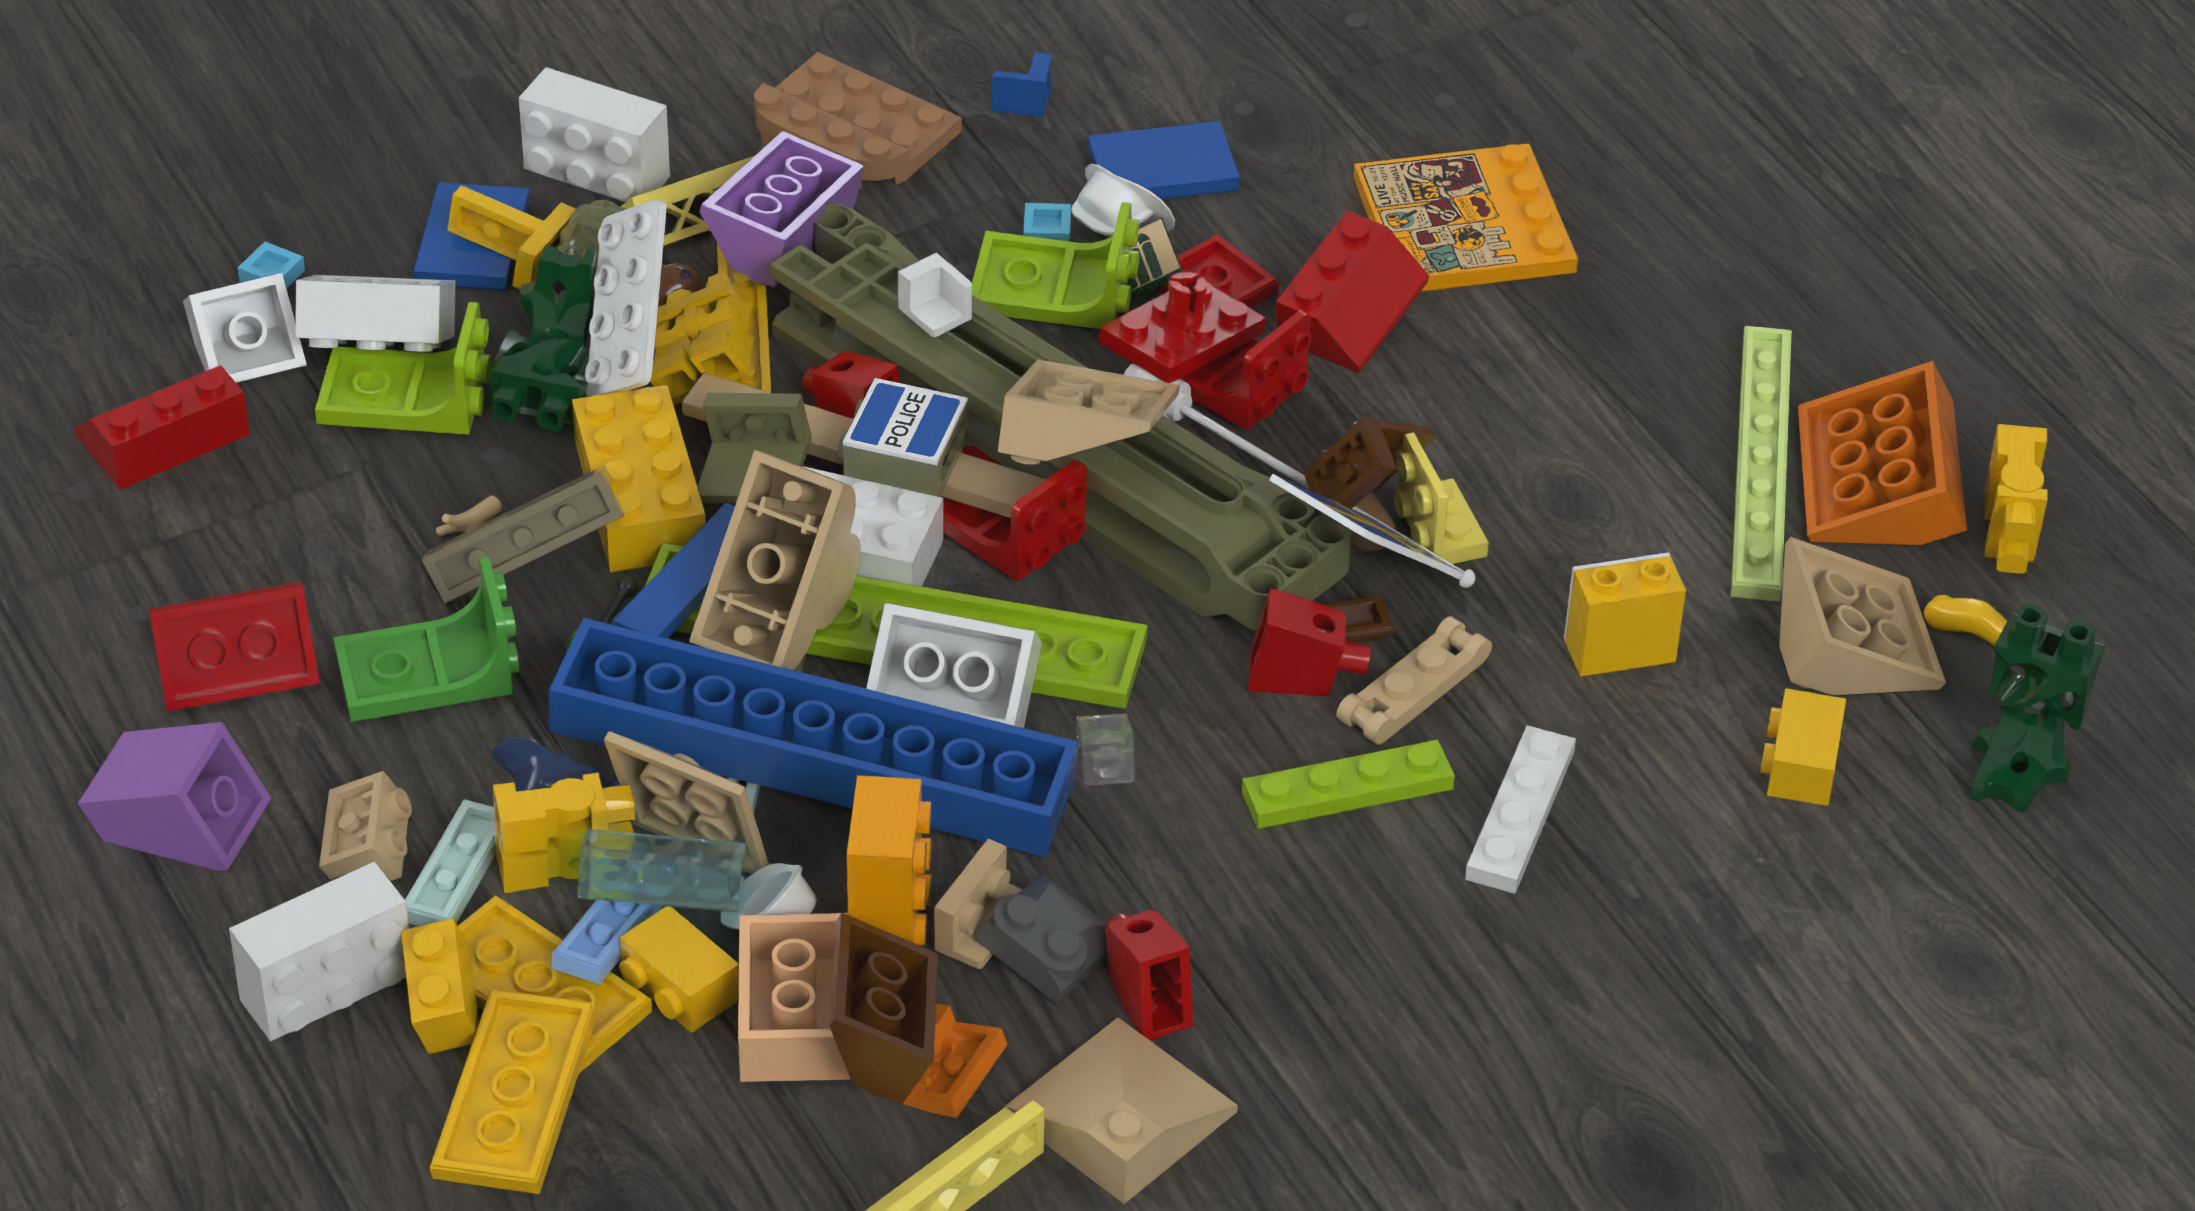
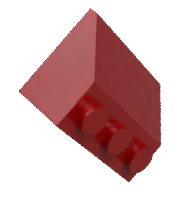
[1276,210,1429,373]
[74,365,250,490]

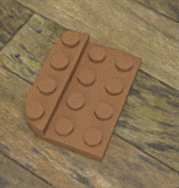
[754,52,962,189]

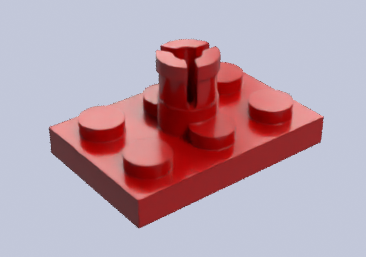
[1099,272,1266,383]
[148,582,320,711]

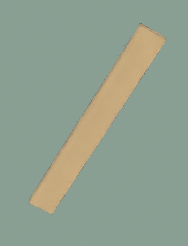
[682,372,1047,518]

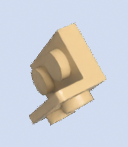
[319,771,412,881]
[934,839,1023,969]

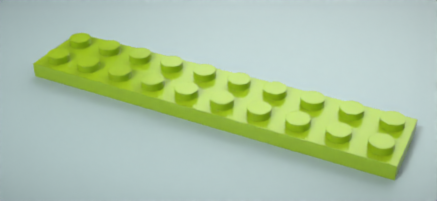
[645,543,1148,709]

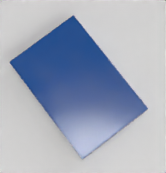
[1088,121,1240,199]
[414,182,530,290]

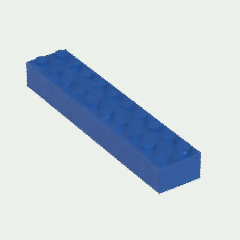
[549,618,1078,858]

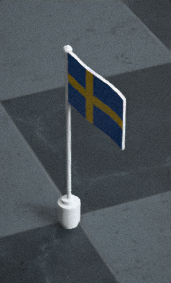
[1123,363,1475,588]

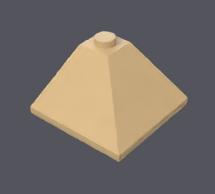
[998,359,1180,464]
[1779,537,1946,695]
[604,731,769,874]
[1005,1017,1238,1204]

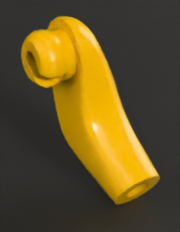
[1924,595,2007,645]

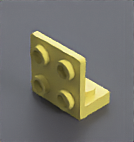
[1393,432,1489,568]

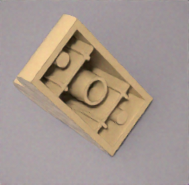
[689,450,861,670]

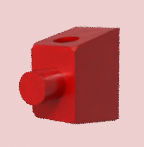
[802,351,900,419]
[1247,589,1371,696]
[1105,910,1193,1040]

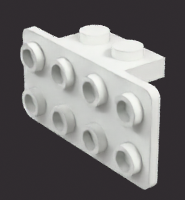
[585,199,667,397]

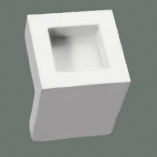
[898,252,972,337]

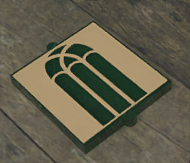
[1127,217,1184,301]

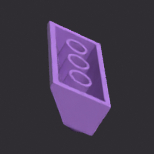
[700,131,864,288]

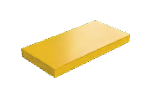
[458,895,652,1073]
[430,989,598,1194]

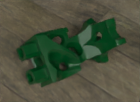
[488,245,596,432]
[1969,603,2105,813]

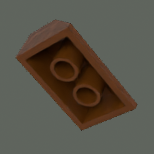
[829,912,938,1104]

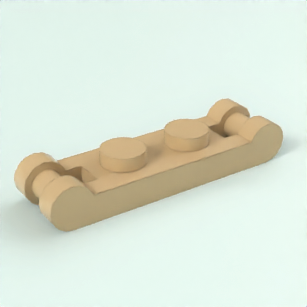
[1336,616,1492,745]

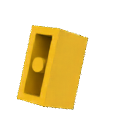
[1760,688,1846,806]
[619,905,739,1033]
[401,918,479,1054]

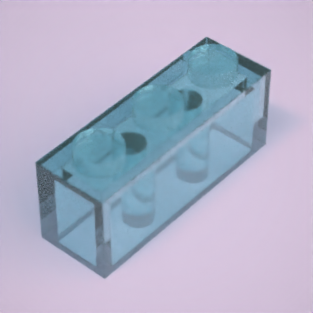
[577,829,747,912]

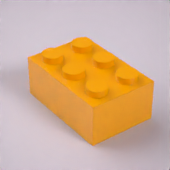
[847,775,932,946]

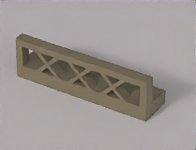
[422,464,625,604]

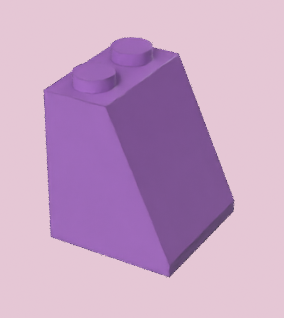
[78,722,271,871]

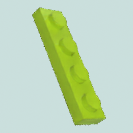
[1242,740,1455,829]

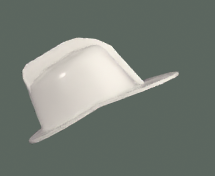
[1071,164,1175,237]
[721,863,817,930]

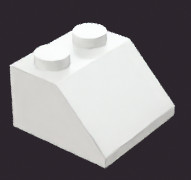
[183,273,307,383]

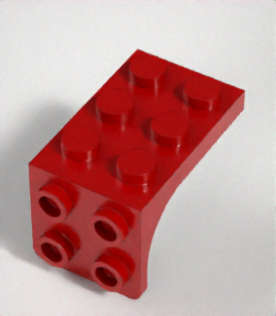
[1129,310,1312,431]
[940,445,1087,582]

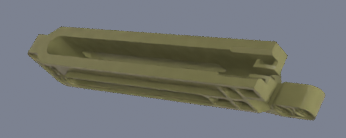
[770,203,1352,631]

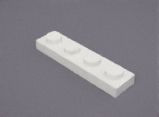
[1465,725,1576,894]

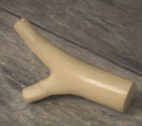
[436,495,502,537]

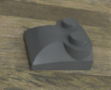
[975,874,1108,1004]

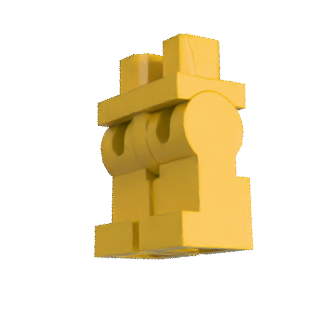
[650,272,751,405]
[1984,424,2048,574]
[493,773,635,894]

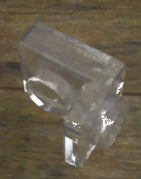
[1076,713,1135,786]

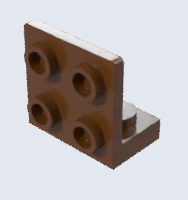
[1303,417,1435,509]

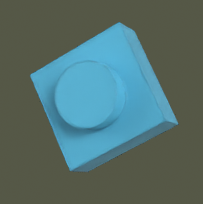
[1024,203,1071,242]
[238,242,305,289]

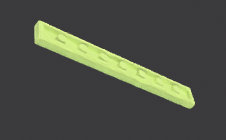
[1731,326,1792,602]

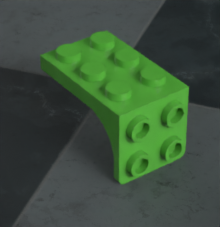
[333,557,519,722]

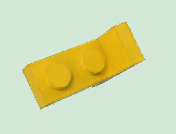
[447,185,576,289]

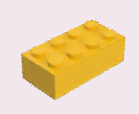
[572,385,706,572]

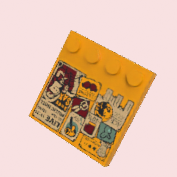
[1353,143,1578,292]

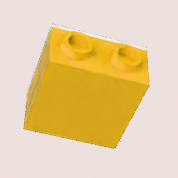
[1564,552,1686,677]

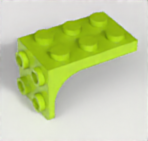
[972,202,1139,329]
[315,302,492,435]

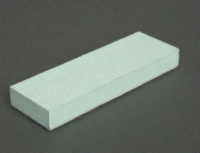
[405,799,496,926]

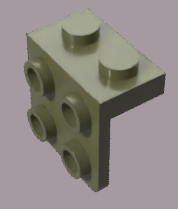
[697,393,812,503]

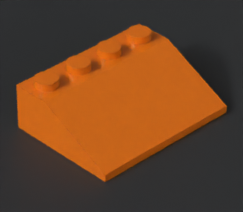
[1798,361,1967,545]

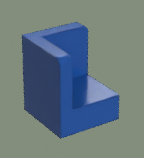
[991,52,1052,117]

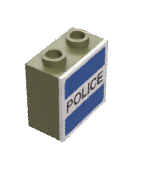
[837,378,968,497]

